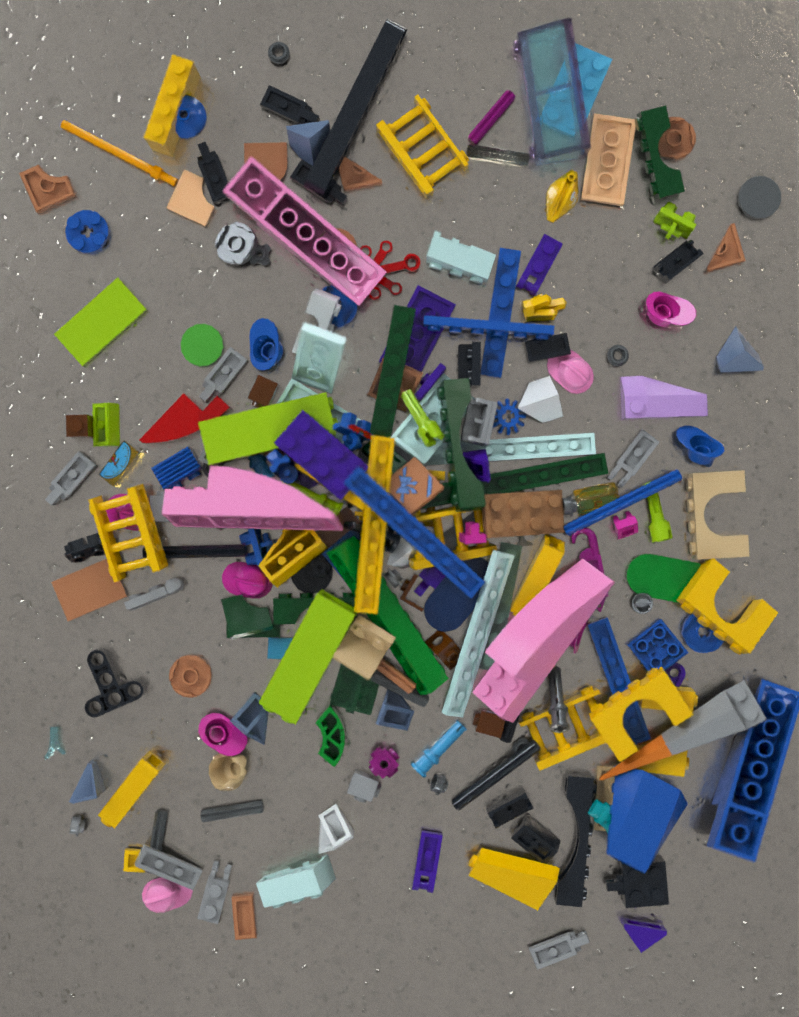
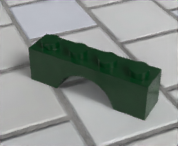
[635,105,685,199]
[273,592,360,624]

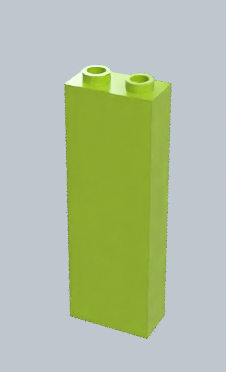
[198,392,338,466]
[259,589,358,725]

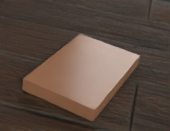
[51,559,128,621]

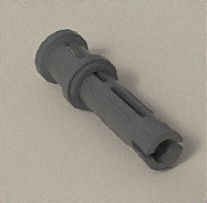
[548,667,570,733]

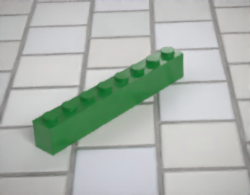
[326,536,449,696]

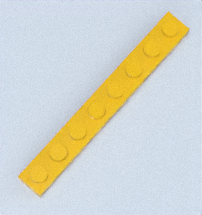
[354,436,395,614]

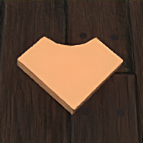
[167,169,215,227]

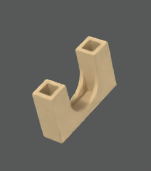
[686,470,750,560]

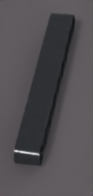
[304,19,407,197]

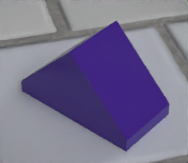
[462,449,491,482]
[621,918,667,953]

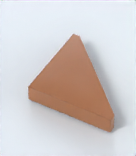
[339,157,382,192]
[705,223,746,273]

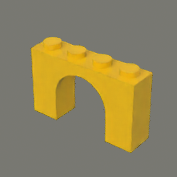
[144,55,201,157]
[677,558,779,654]
[589,667,694,762]
[633,686,698,777]

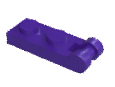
[516,234,563,297]
[412,830,443,893]

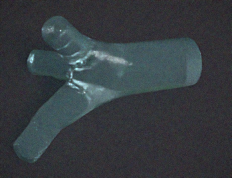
[44,727,65,759]

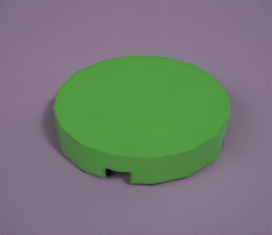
[181,324,224,367]

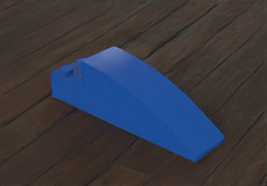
[706,679,799,862]

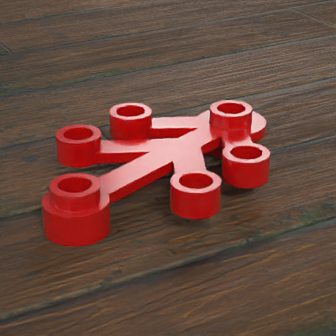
[360,240,420,301]

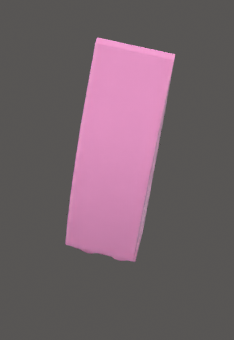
[223,156,386,306]
[162,465,343,531]
[472,559,615,722]

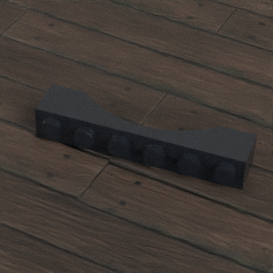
[554,772,597,907]

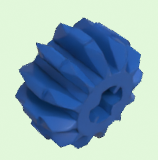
[493,398,526,435]

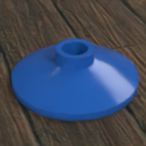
[176,95,207,139]

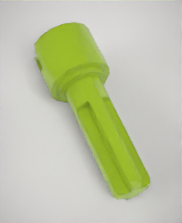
[401,389,444,447]
[645,482,673,543]

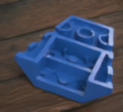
[606,765,688,874]

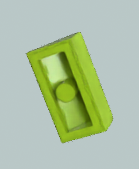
[92,403,120,447]

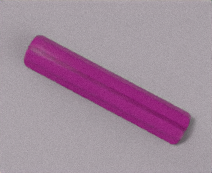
[468,90,515,145]

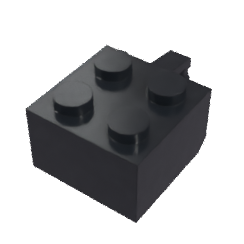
[605,855,669,908]

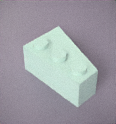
[426,231,496,284]
[256,855,336,908]

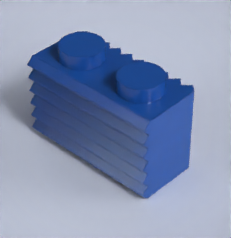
[151,446,203,490]

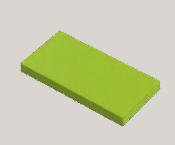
[54,277,147,367]

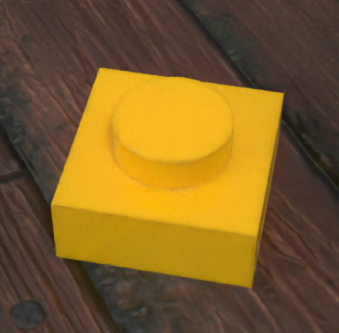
[123,848,146,873]

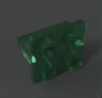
[330,664,379,715]

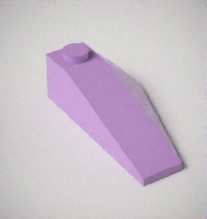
[620,376,708,420]

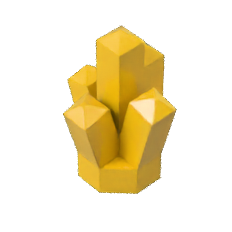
[522,293,567,322]

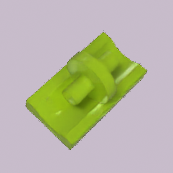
[653,202,696,240]

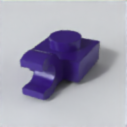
[414,567,445,597]

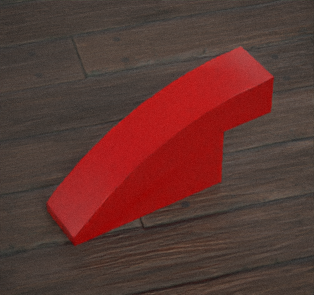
[139,393,232,444]

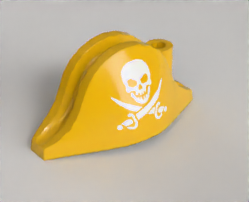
[546,169,579,223]

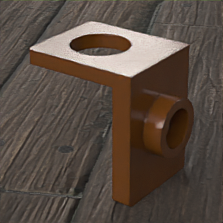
[400,573,424,612]
[425,630,461,670]

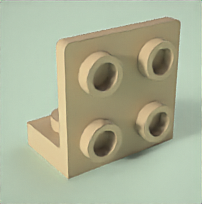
[332,615,396,680]

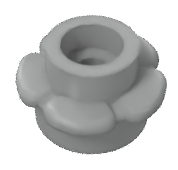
[69,815,85,837]

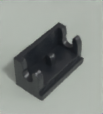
[653,240,704,284]
[486,788,534,829]
[511,814,561,864]

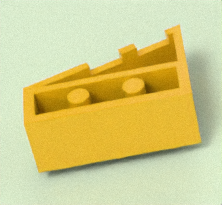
[259,529,327,588]

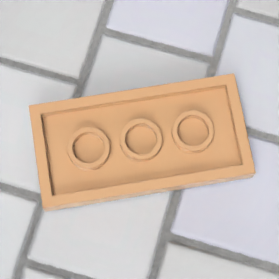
[580,113,636,206]

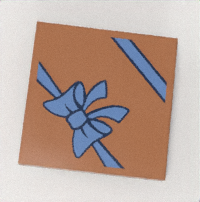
[389,457,444,515]

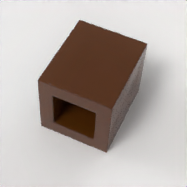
[248,375,280,408]
[66,415,93,438]
[472,708,505,738]

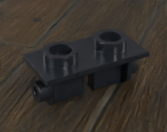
[64,532,105,563]

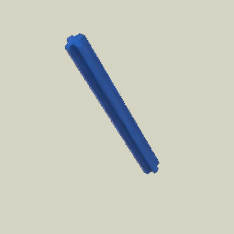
[564,470,682,536]

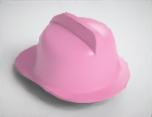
[547,349,594,394]
[142,877,193,913]

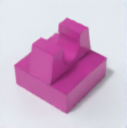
[613,511,638,540]
[459,521,486,544]

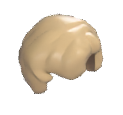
[209,753,247,791]

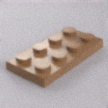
[482,490,565,538]

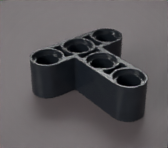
[85,648,147,718]

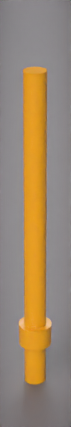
[61,120,178,186]

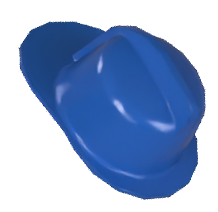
[249,318,284,371]
[676,426,724,467]

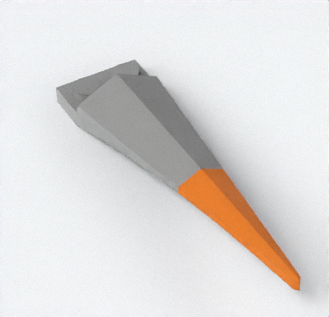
[599,680,767,780]

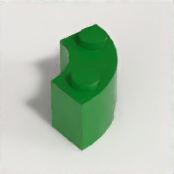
[315,703,346,768]

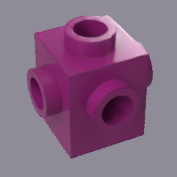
[369,745,400,779]

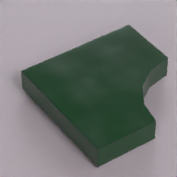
[221,594,273,640]

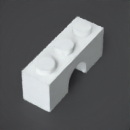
[292,288,342,354]

